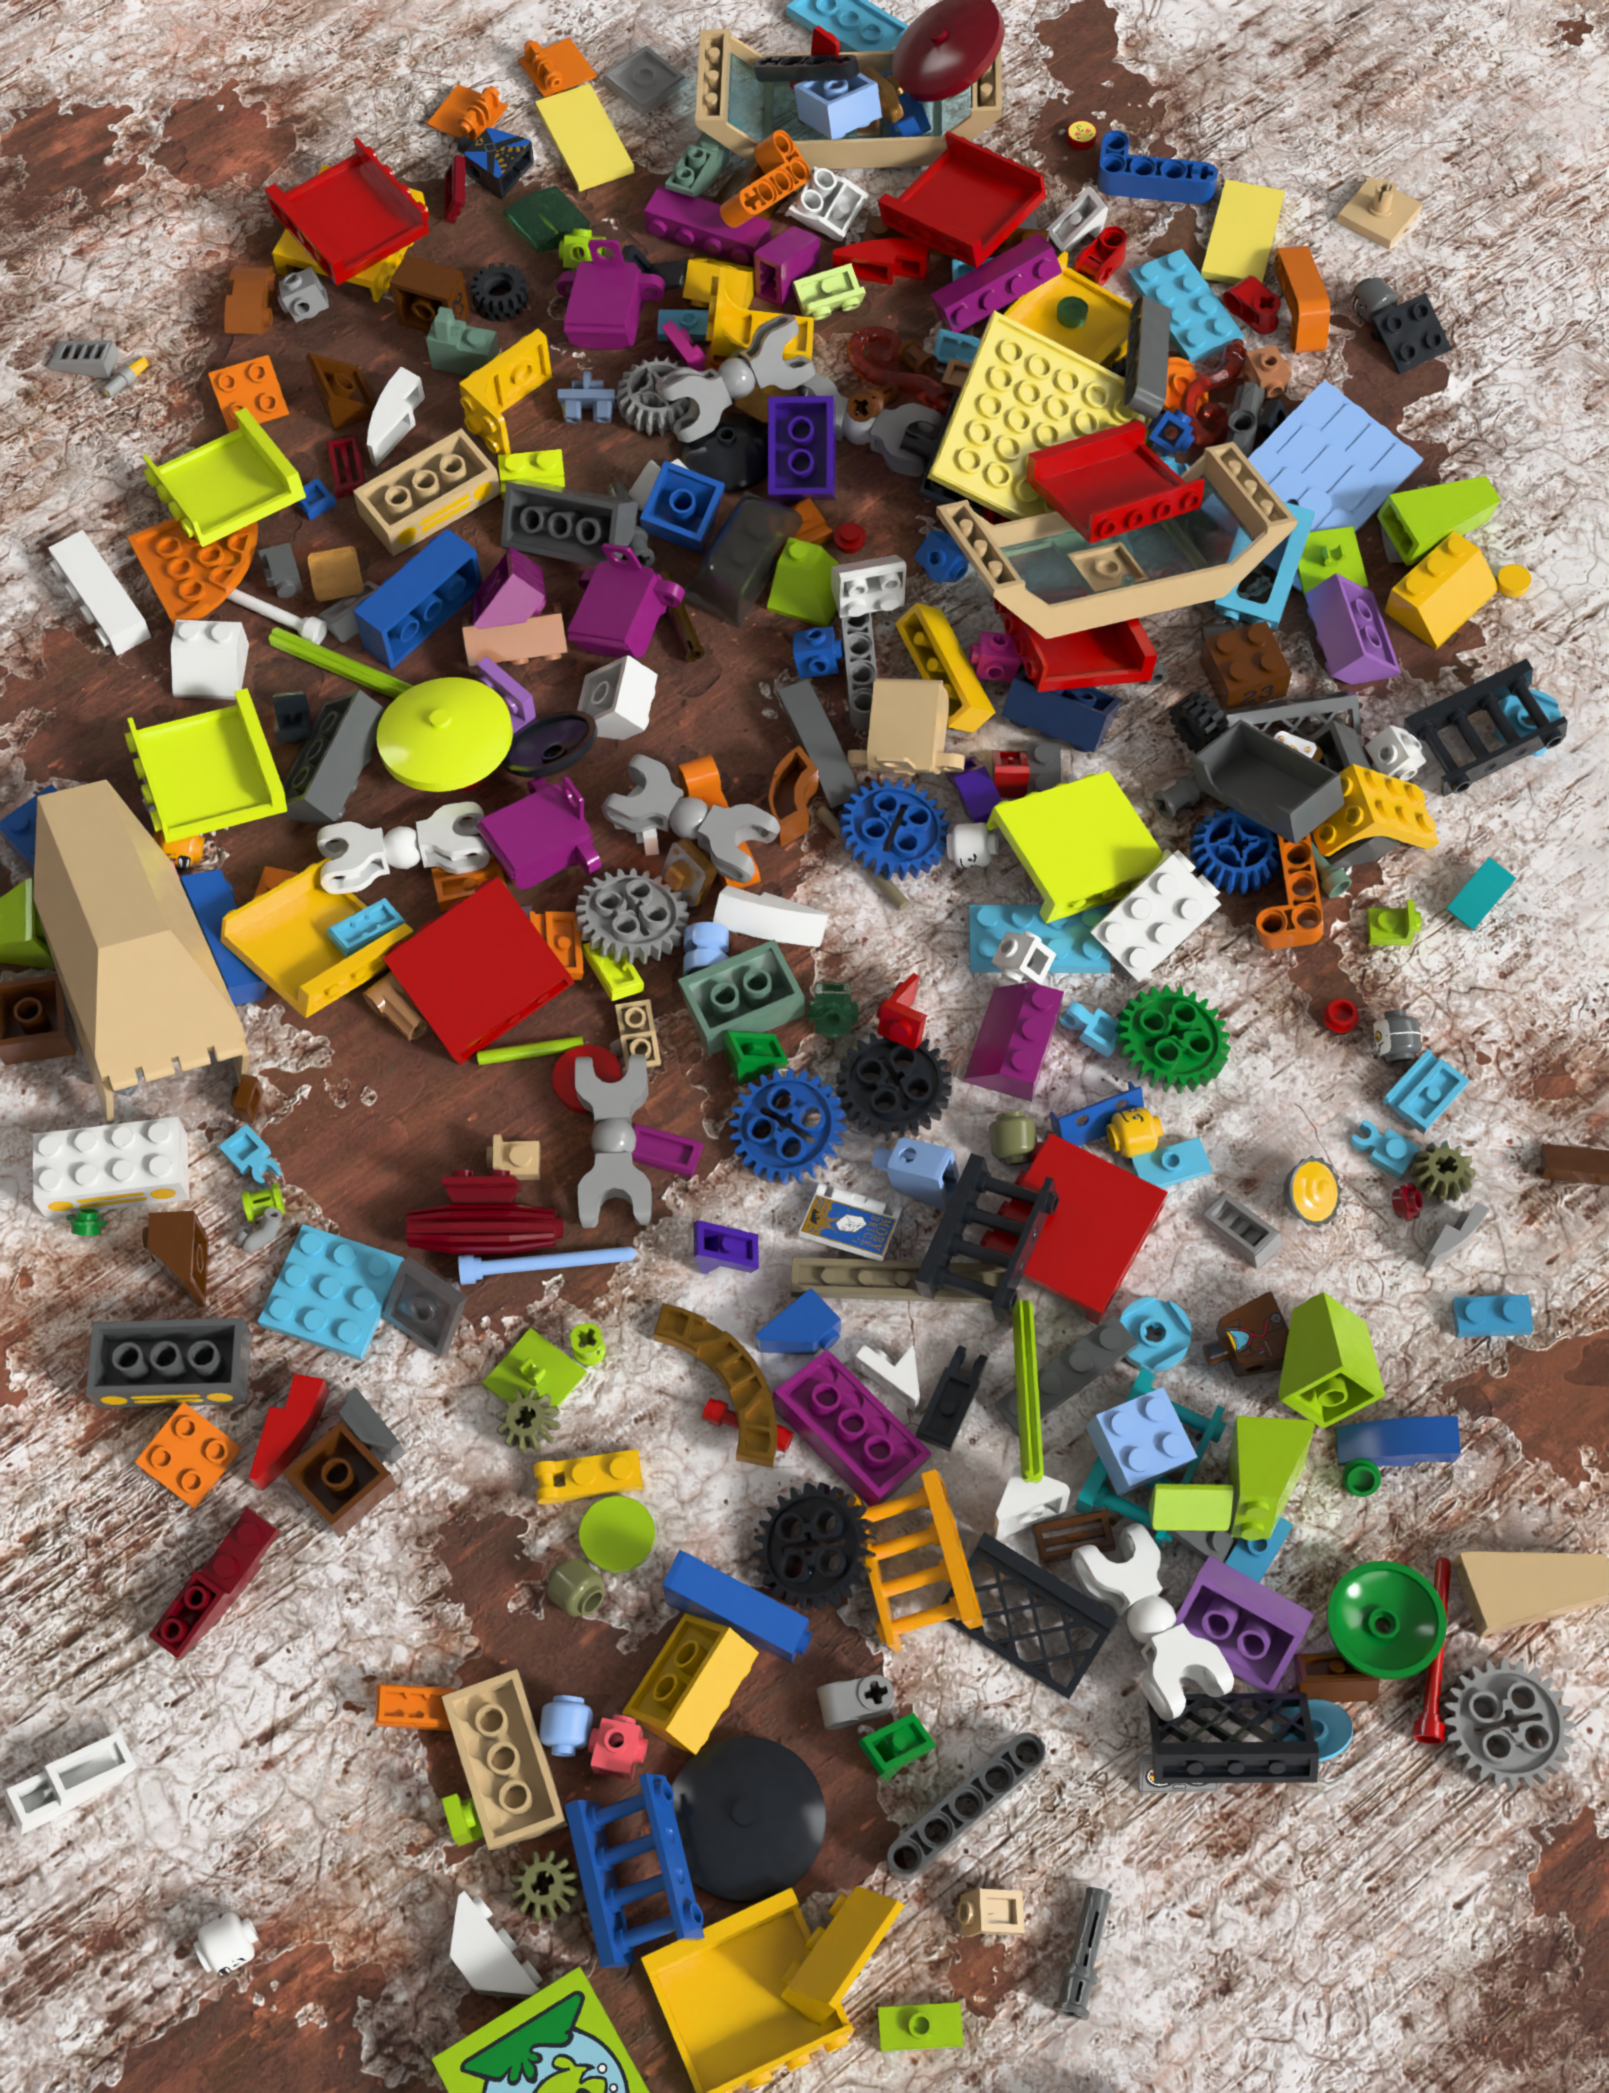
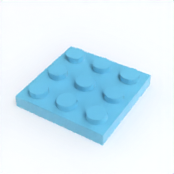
[258,1224,404,1361]

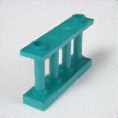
[1074,1368,1227,1548]

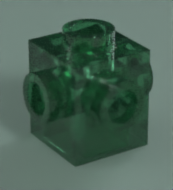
[808,982,858,1038]

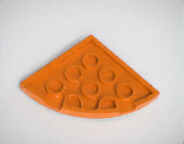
[127,517,258,627]

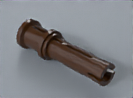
[847,382,901,422]

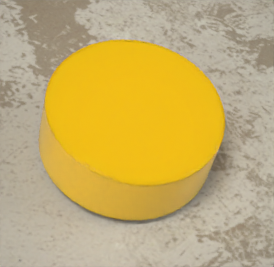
[1496,564,1531,598]

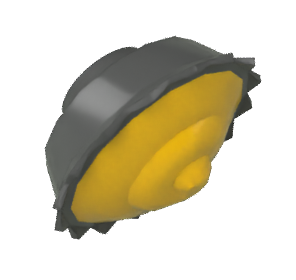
[1283,1155,1342,1228]

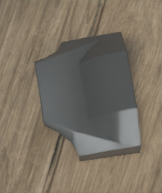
[339,1387,405,1463]

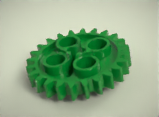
[1115,985,1231,1094]

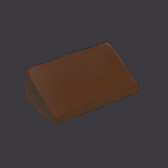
[1541,1143,1609,1186]
[1294,1653,1380,1702]

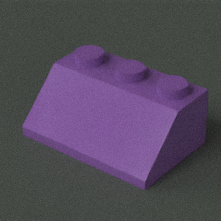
[1305,573,1401,685]
[1176,1555,1314,1693]

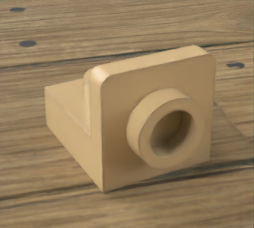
[487,1134,541,1180]
[958,1888,1025,1937]

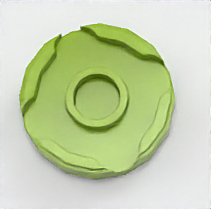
[579,1495,656,1574]

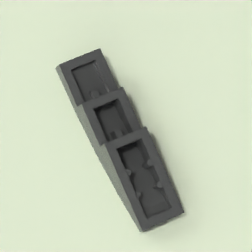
[776,679,859,810]

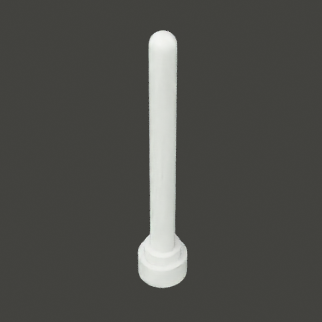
[226,589,328,645]

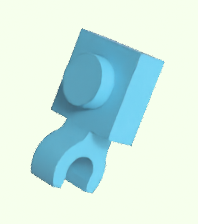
[1059,1001,1119,1058]

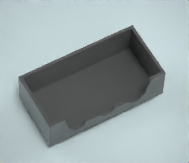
[1191,720,1345,844]

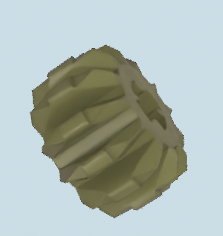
[1411,1140,1475,1204]
[496,1388,561,1454]
[510,1850,579,1923]

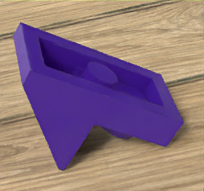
[693,1220,759,1274]

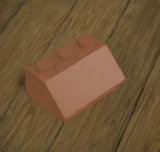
[462,602,567,670]

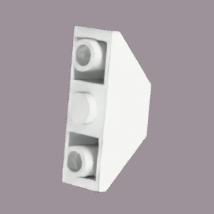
[450,1890,543,1999]

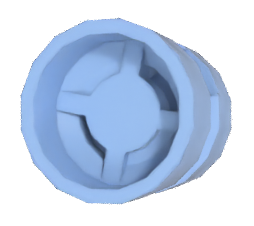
[683,922,729,977]

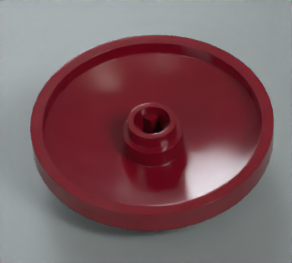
[892,0,1005,102]

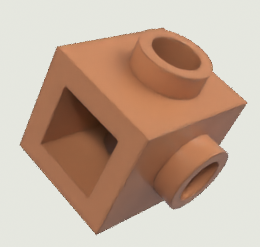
[1242,344,1292,399]

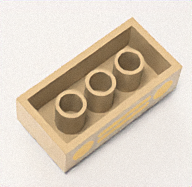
[353,428,501,557]

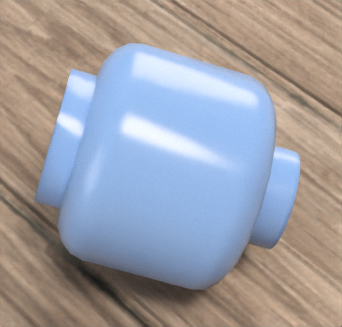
[539,1695,593,1757]

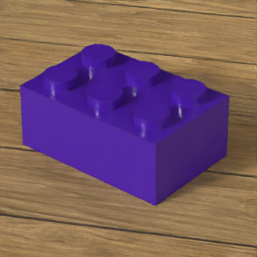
[768,396,836,501]

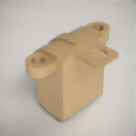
[847,678,965,776]

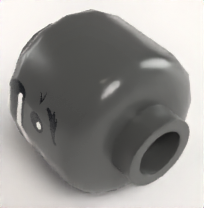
[1352,277,1398,325]

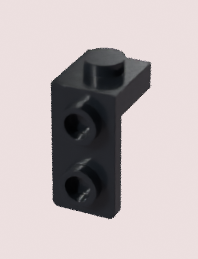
[622,245,688,291]

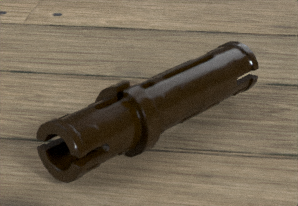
[657,570,705,662]

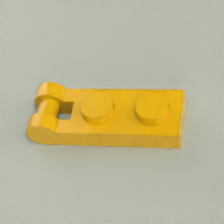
[533,1449,644,1505]

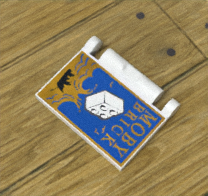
[798,1183,903,1262]

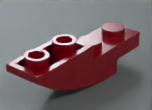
[148,1507,281,1659]

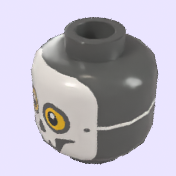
[1373,1009,1422,1063]

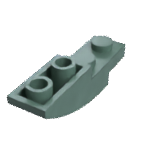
[665,119,741,197]

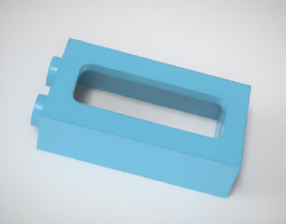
[1214,501,1316,631]

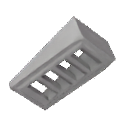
[49,340,119,380]
[1201,1192,1282,1269]

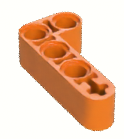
[720,130,811,228]
[1274,246,1330,354]
[677,754,761,889]
[1256,833,1324,950]

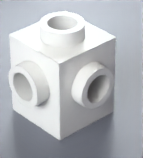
[1364,725,1426,781]
[991,931,1056,985]

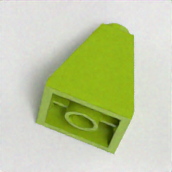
[0,878,56,970]

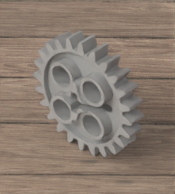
[575,868,689,965]
[1442,1658,1575,1792]

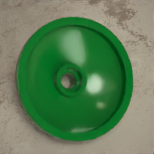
[1326,1561,1447,1680]

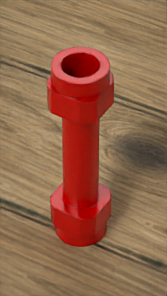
[702,1398,794,1453]

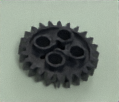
[836,1032,952,1141]
[753,1482,877,1611]

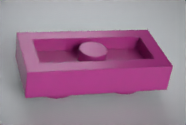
[661,320,707,372]

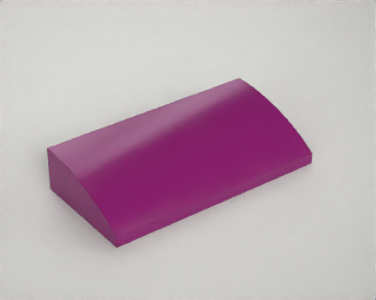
[772,1349,932,1507]

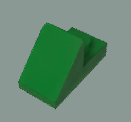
[858,1712,936,1782]

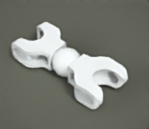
[317,802,490,894]
[1071,1523,1234,1721]

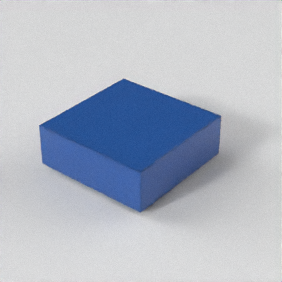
[295,478,337,521]

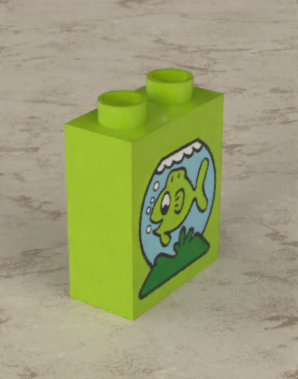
[432,1966,650,2093]

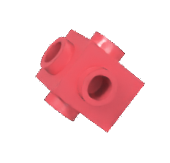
[588,1714,648,1781]

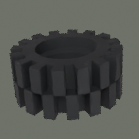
[470,262,529,322]
[1169,691,1229,754]

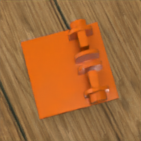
[517,37,597,98]
[427,84,508,140]
[208,355,290,433]
[134,1402,242,1509]

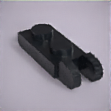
[915,1345,988,1452]

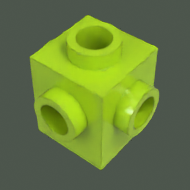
[559,229,606,272]

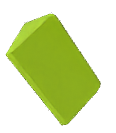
[1149,1484,1234,1531]

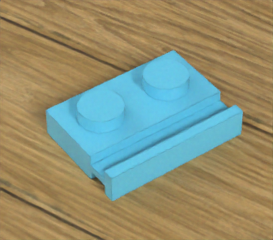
[1382,1049,1470,1134]

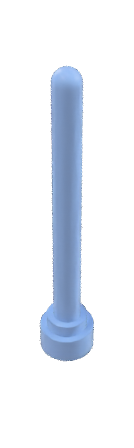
[458,1247,636,1285]

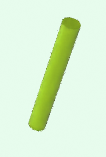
[477,1036,584,1065]

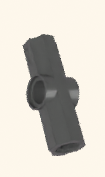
[1226,382,1265,459]

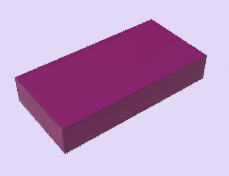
[632,1123,704,1178]

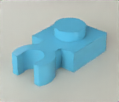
[1350,1120,1420,1180]
[218,1124,282,1189]

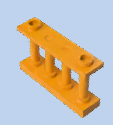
[853,1469,984,1652]

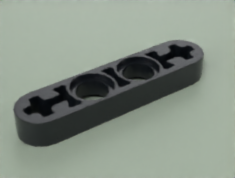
[753,54,860,82]

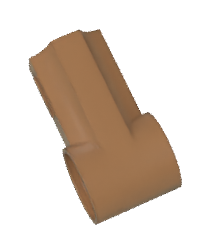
[362,972,430,1041]

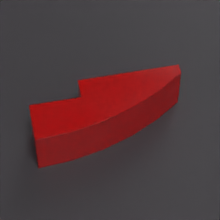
[833,238,931,285]
[249,1374,330,1491]

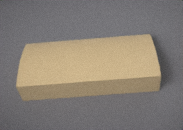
[441,1669,568,1850]

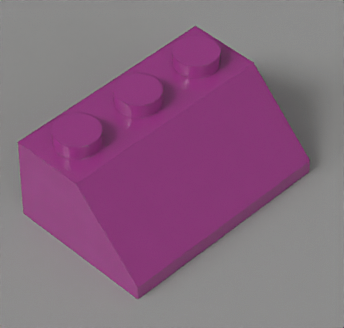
[472,546,546,629]
[963,982,1064,1102]

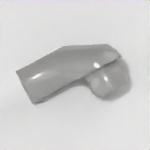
[236,1208,282,1252]

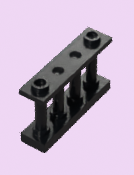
[1404,658,1568,797]
[915,1153,1060,1322]

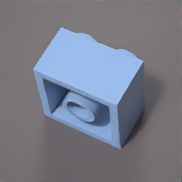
[794,73,882,140]
[1085,1387,1197,1496]

